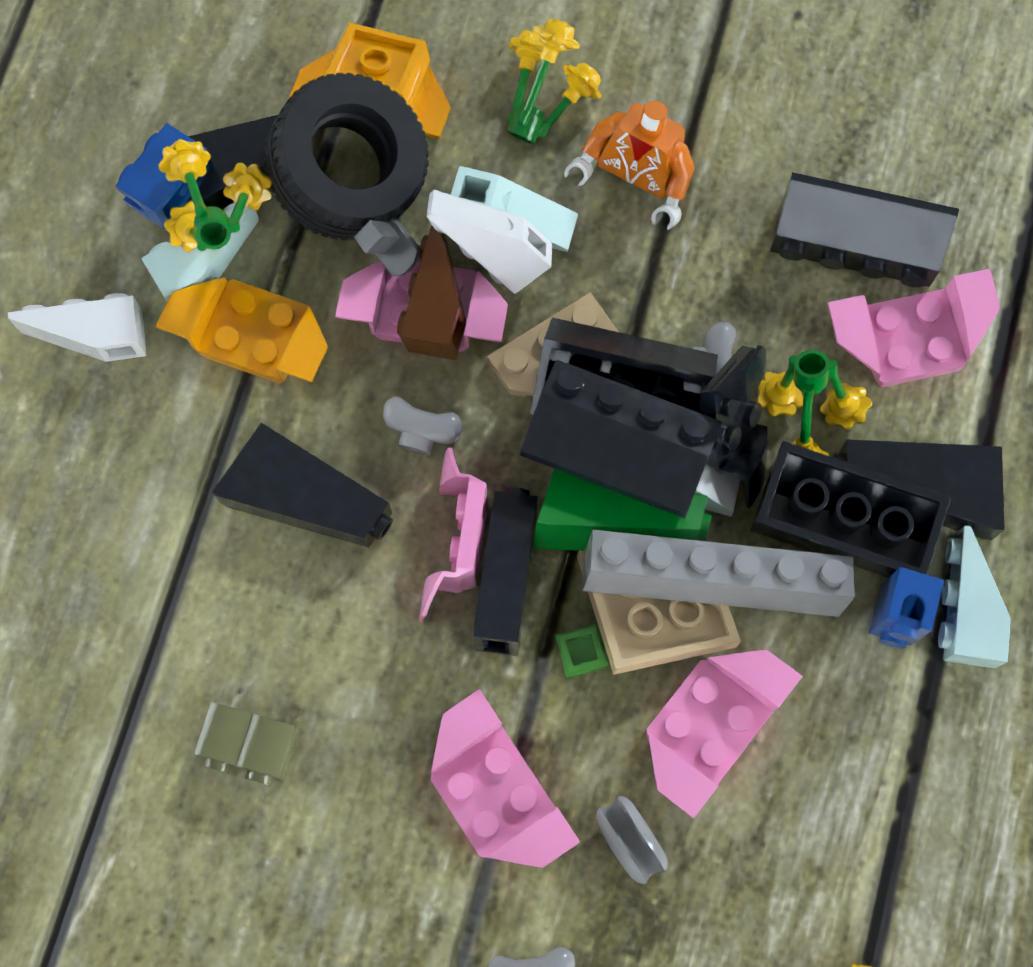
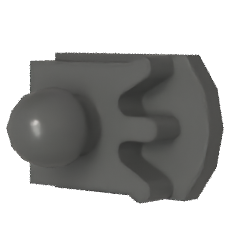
[354,218,420,276]

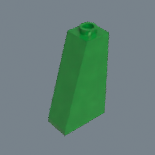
[532,469,712,551]

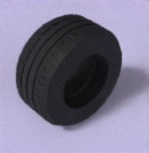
[264,73,429,241]

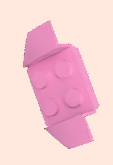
[335,260,508,352]
[827,269,1000,388]
[419,447,488,622]
[645,650,803,819]
[431,689,580,868]

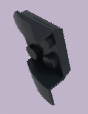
[700,345,768,508]

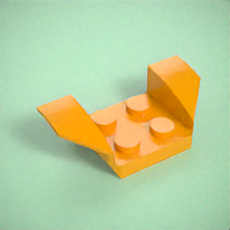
[288,23,451,139]
[155,277,328,384]

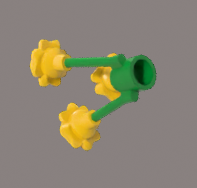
[506,18,602,145]
[158,139,272,252]
[758,350,872,456]

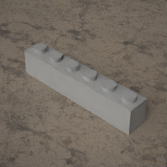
[583,530,855,617]

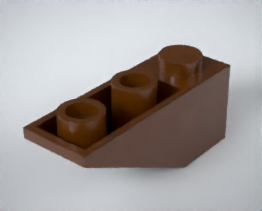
[397,225,466,361]

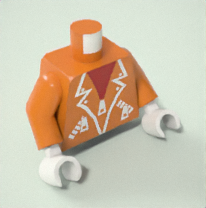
[564,101,694,230]

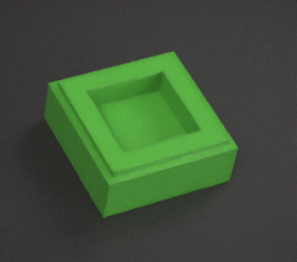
[555,624,609,679]

